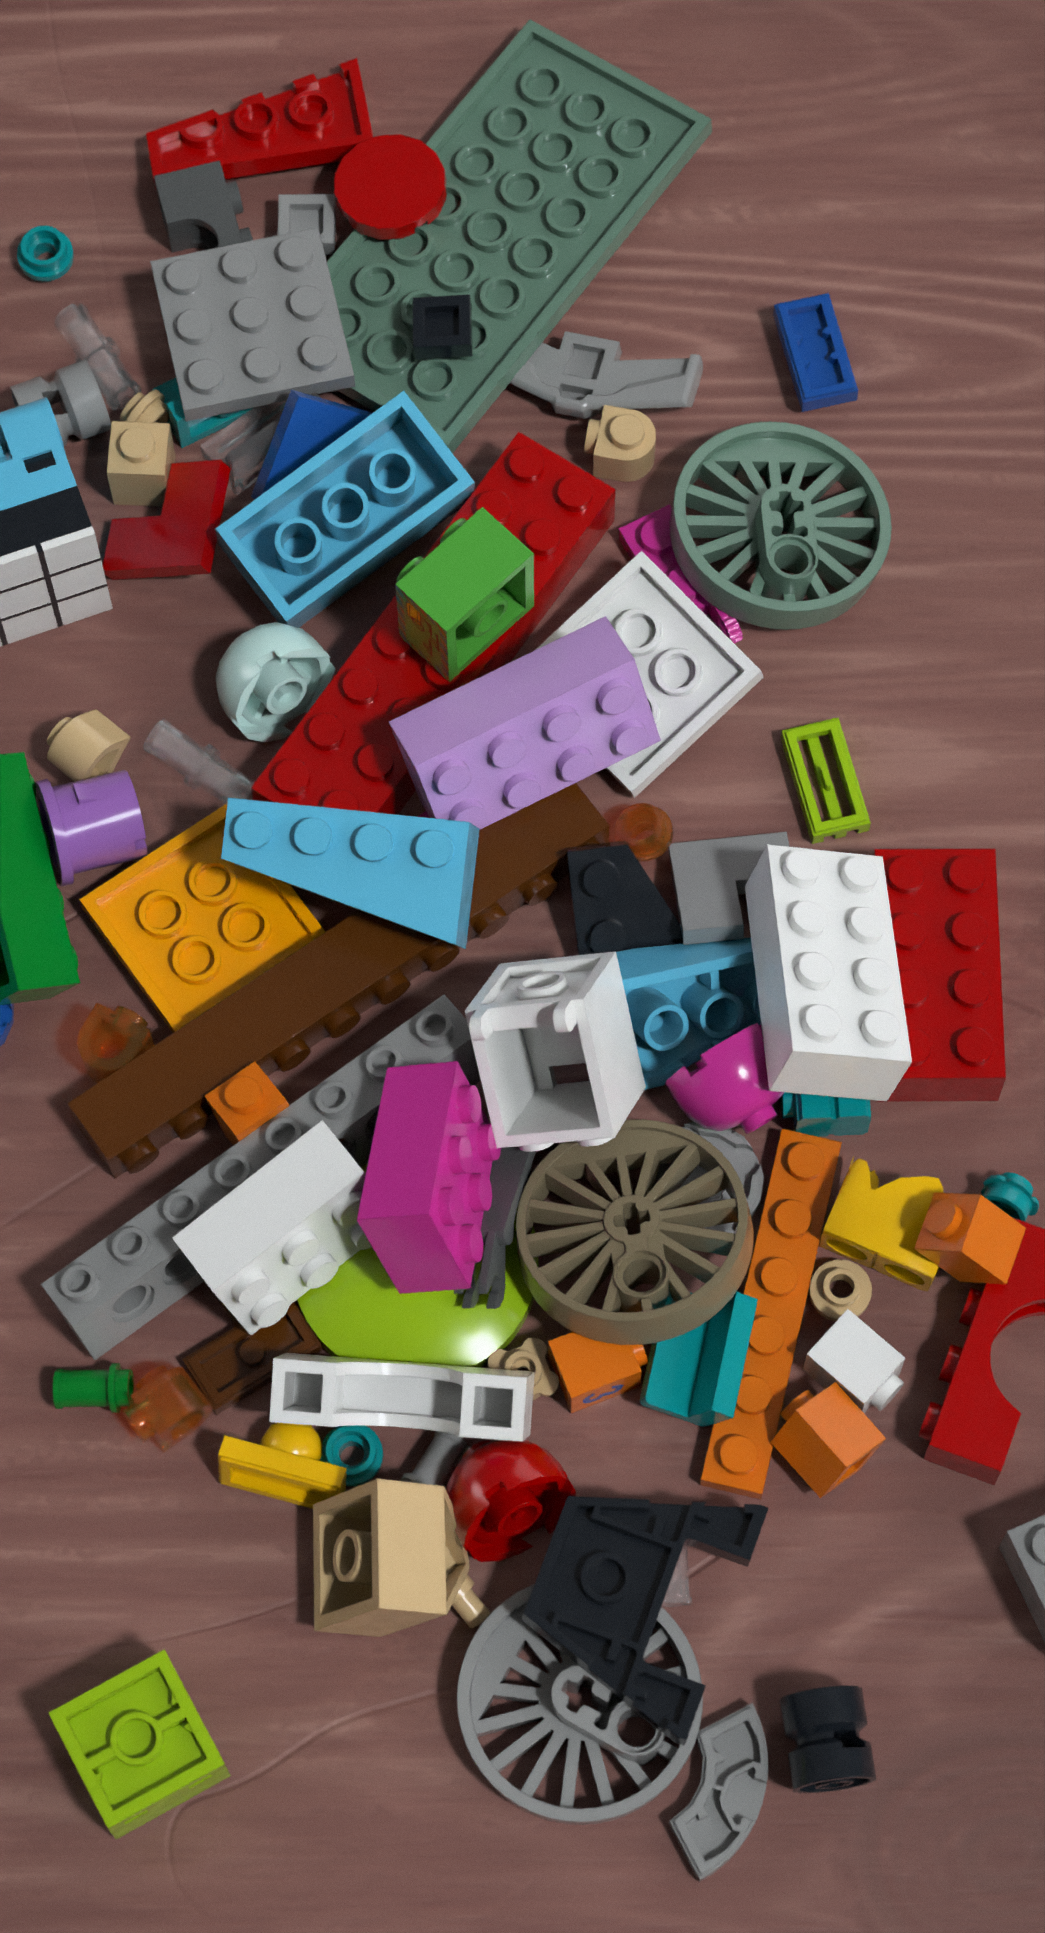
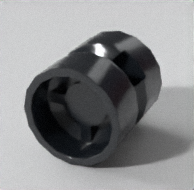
[779,1685,876,1794]

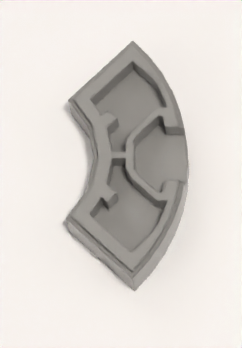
[669,1703,768,1882]

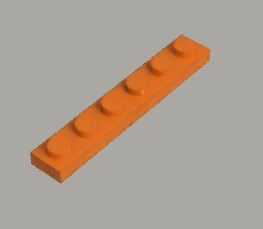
[700,1128,842,1500]

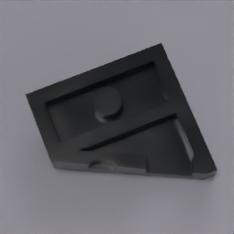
[566,840,683,955]

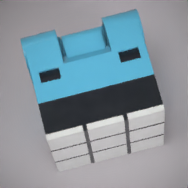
[0,397,113,647]

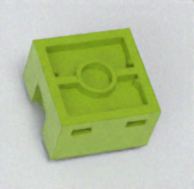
[48,1649,231,1840]

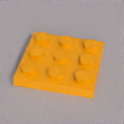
[79,803,325,1033]

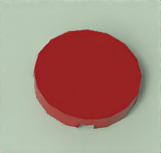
[334,134,446,240]

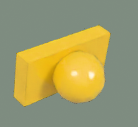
[218,1423,347,1509]

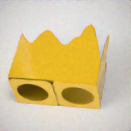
[819,1156,943,1292]

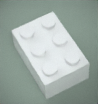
[172,1120,372,1335]

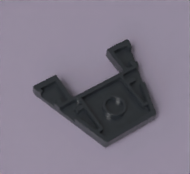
[522,1496,769,1746]

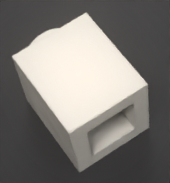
[803,1309,905,1413]

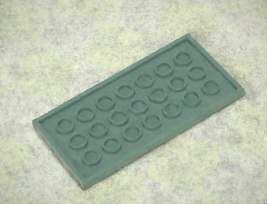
[327,19,712,453]

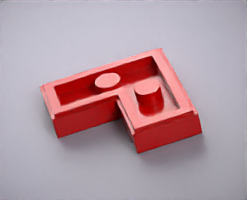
[103,459,231,580]

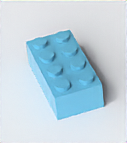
[216,391,475,628]

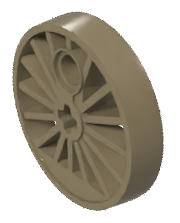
[516,1119,754,1345]

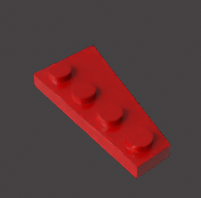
[146,58,373,190]

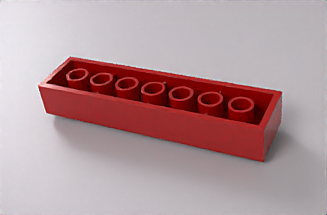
[251,432,616,815]

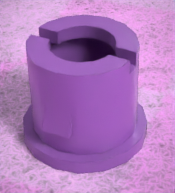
[35,770,147,887]

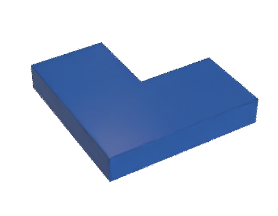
[251,390,372,500]

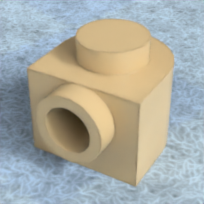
[584,405,656,482]
[47,709,131,782]

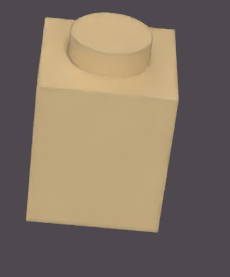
[107,421,176,507]

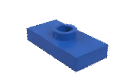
[773,293,858,412]

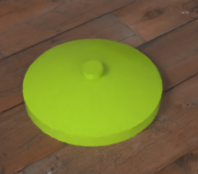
[297,1163,539,1368]

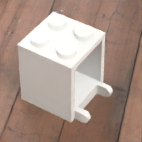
[465,951,646,1152]

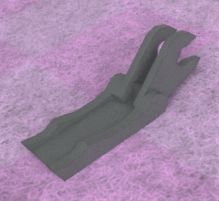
[454,1146,537,1309]

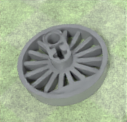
[457,1584,703,1825]

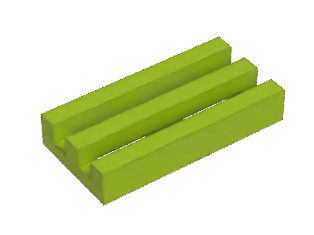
[781,717,871,844]

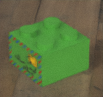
[395,507,534,682]

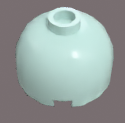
[216,622,337,742]

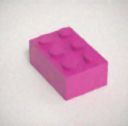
[357,1061,501,1294]

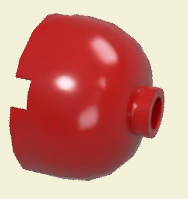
[446,1439,576,1562]

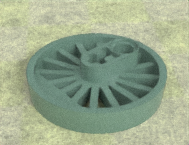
[670,421,892,630]

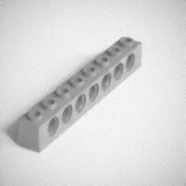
[41,994,481,1360]

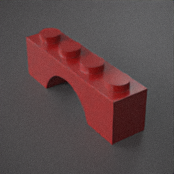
[918,1217,1045,1486]

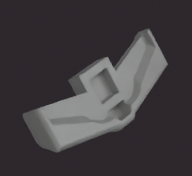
[510,331,703,419]

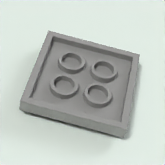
[150,227,355,421]

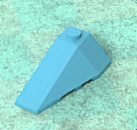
[616,937,761,1090]

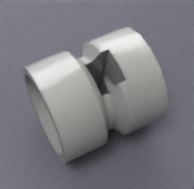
[10,359,111,447]

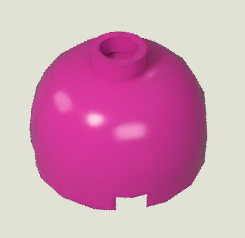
[665,1023,785,1134]

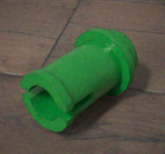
[53,1363,134,1413]

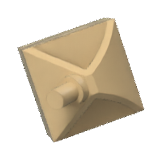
[313,1479,490,1637]

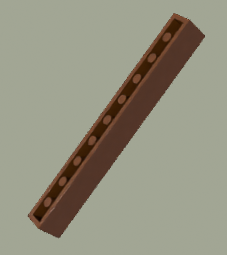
[68,783,609,1179]

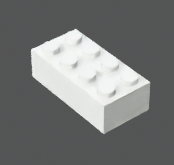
[745,844,912,1101]

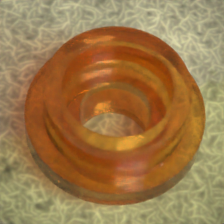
[614,803,674,862]

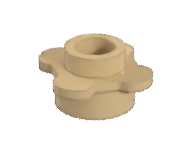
[488,1337,559,1400]

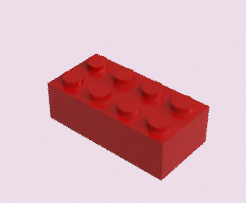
[873,849,1006,1102]

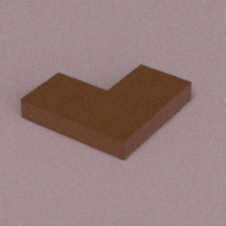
[183,1287,323,1415]

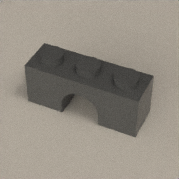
[154,160,253,253]

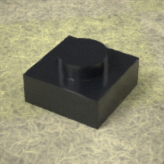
[413,295,473,359]

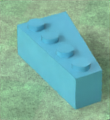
[221,798,480,949]

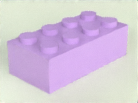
[389,616,661,829]

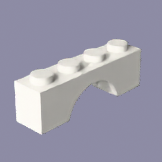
[269,1353,535,1442]

